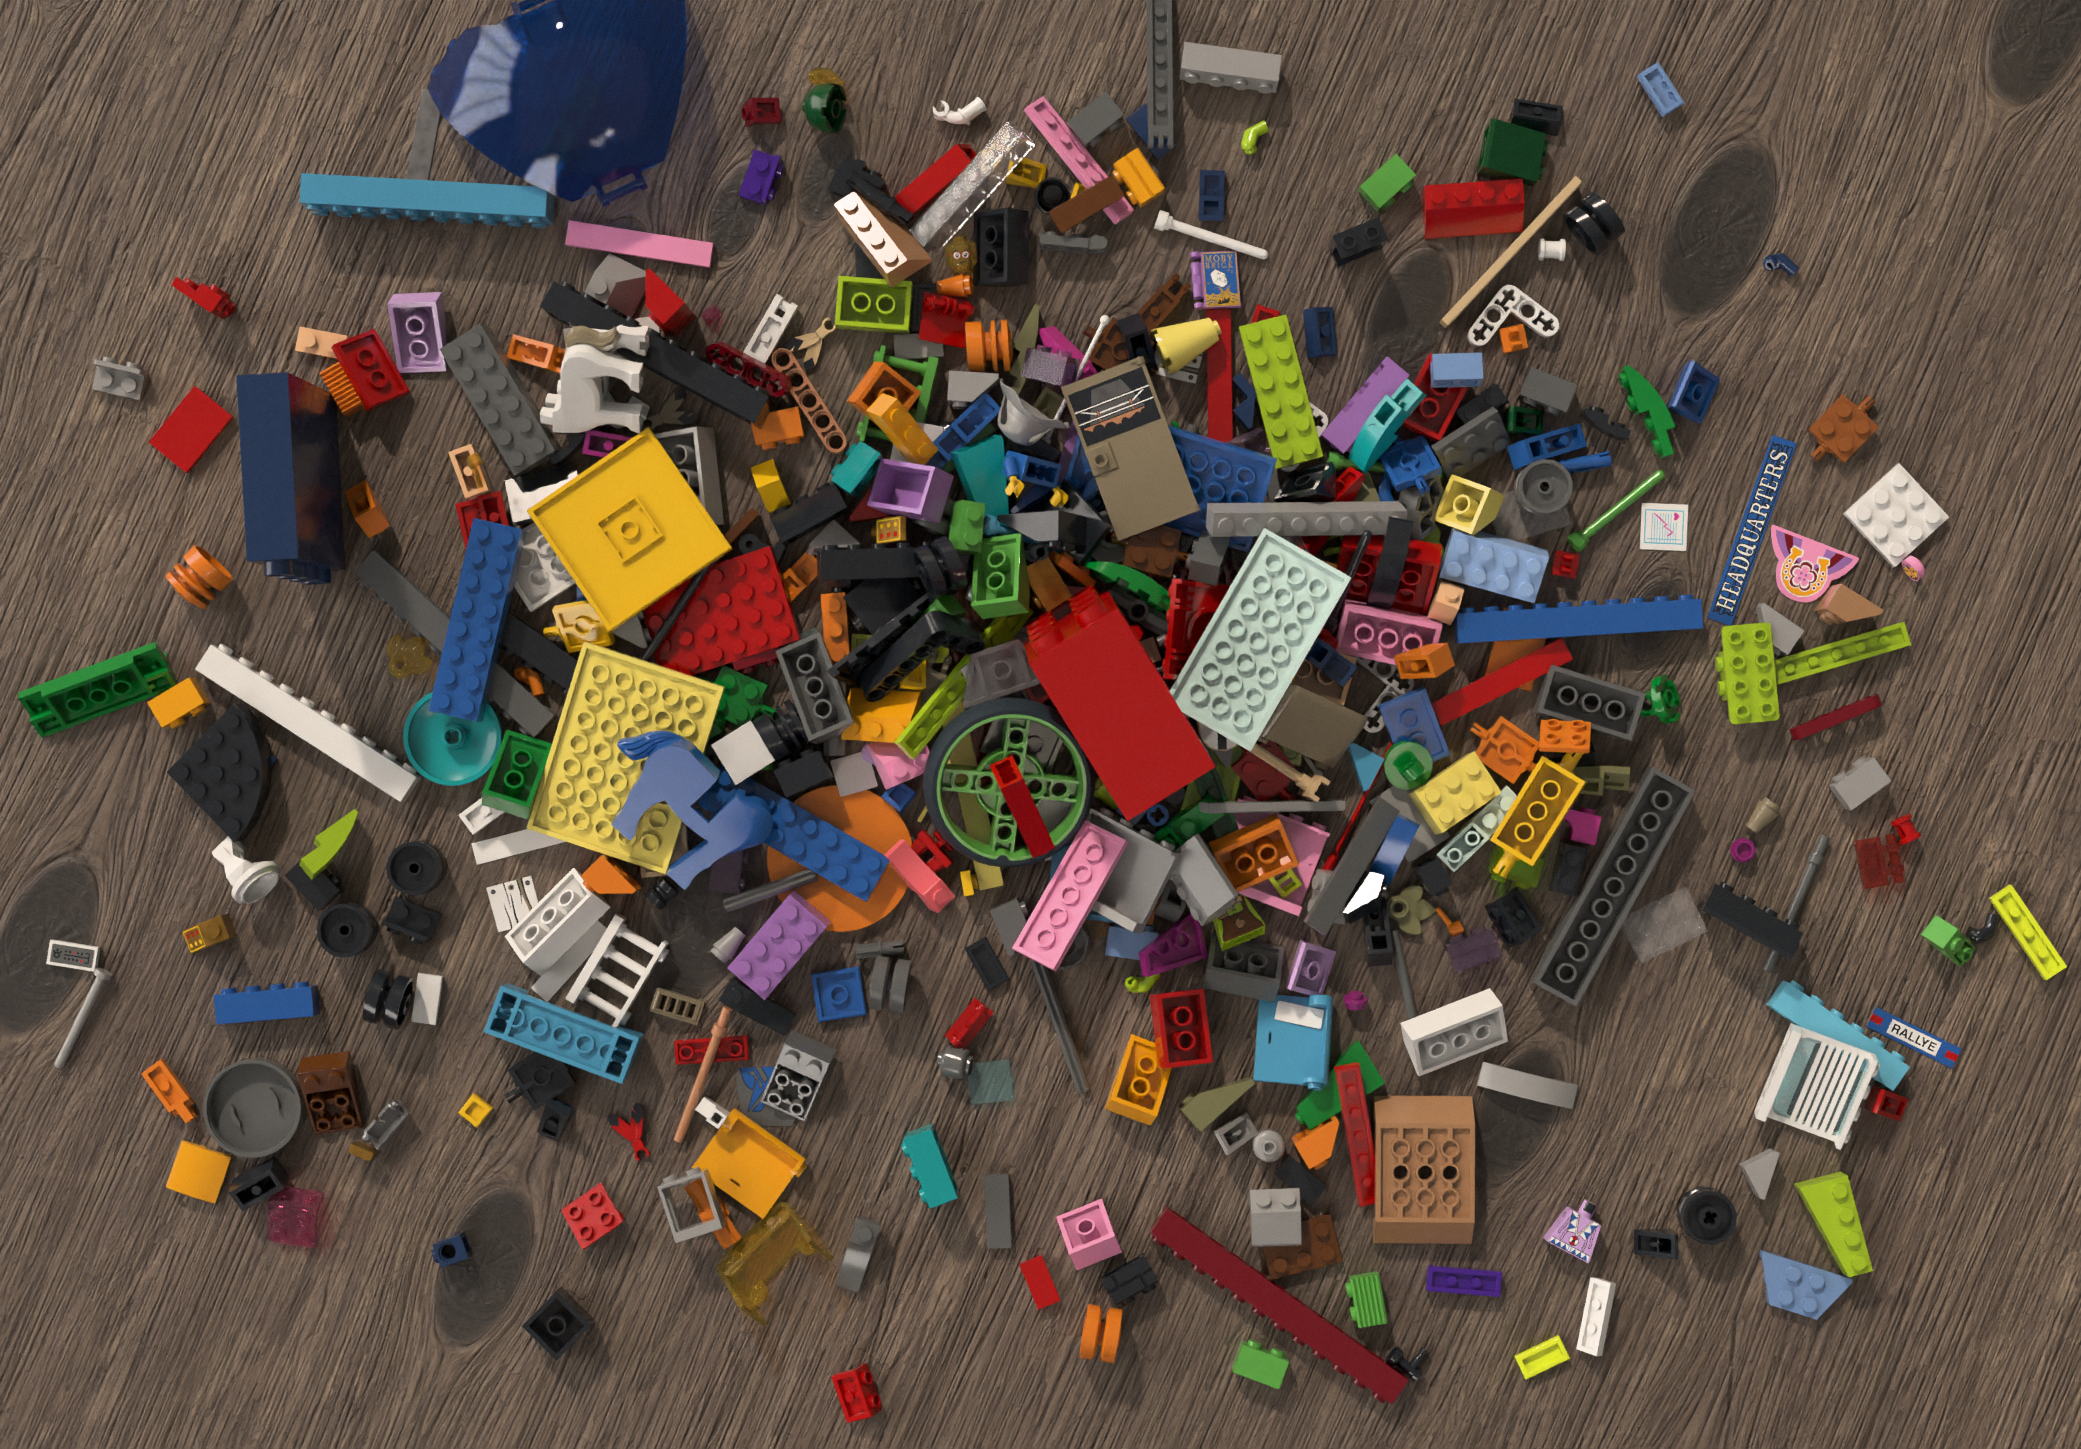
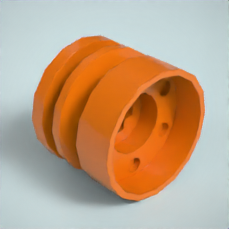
[965,319,1013,373]
[166,544,234,610]

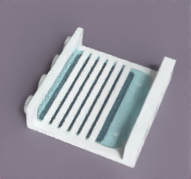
[1754,1023,1880,1150]

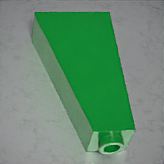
[1295,1039,1385,1130]

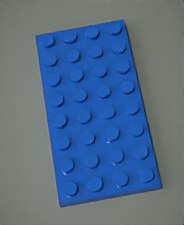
[1066,425,1277,553]

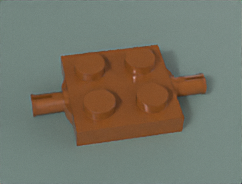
[1807,394,1879,464]

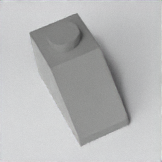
[1756,603,1804,657]

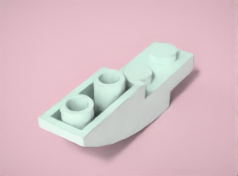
[1437,785,1517,872]

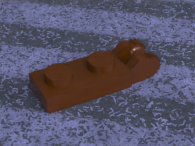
[1136,273,1192,336]

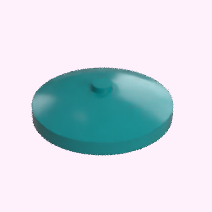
[403,692,503,786]

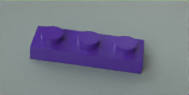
[1425,1265,1502,1297]

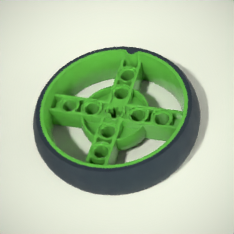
[923,698,1095,867]

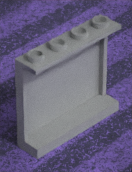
[1090,807,1181,934]

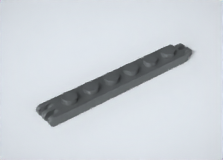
[1146,0,1173,149]

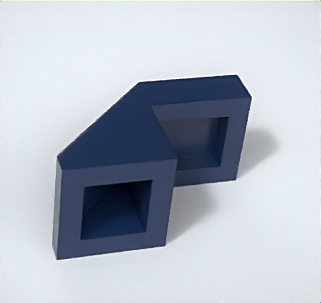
[1232,373,1256,431]
[1305,636,1358,688]

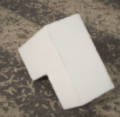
[695,1096,730,1129]

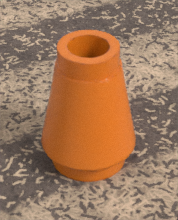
[936,273,974,298]

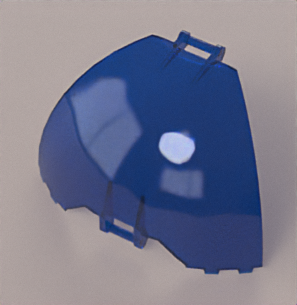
[427,0,687,208]

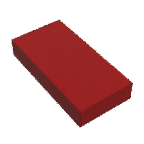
[1019,1254,1061,1310]

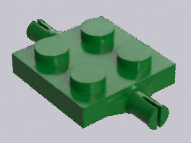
[699,665,776,726]

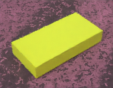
[1514,1335,1570,1380]

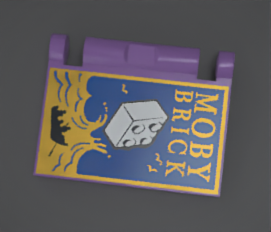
[1190,251,1241,310]

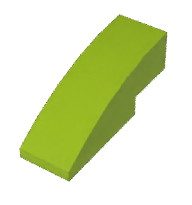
[300,809,358,880]

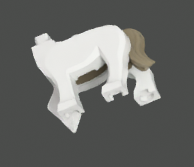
[540,325,650,434]

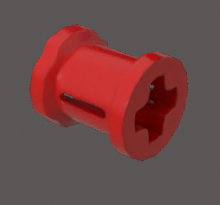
[1890,813,1922,845]

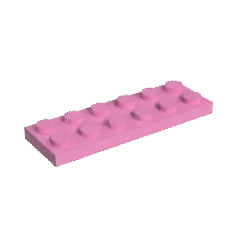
[1012,820,1128,972]

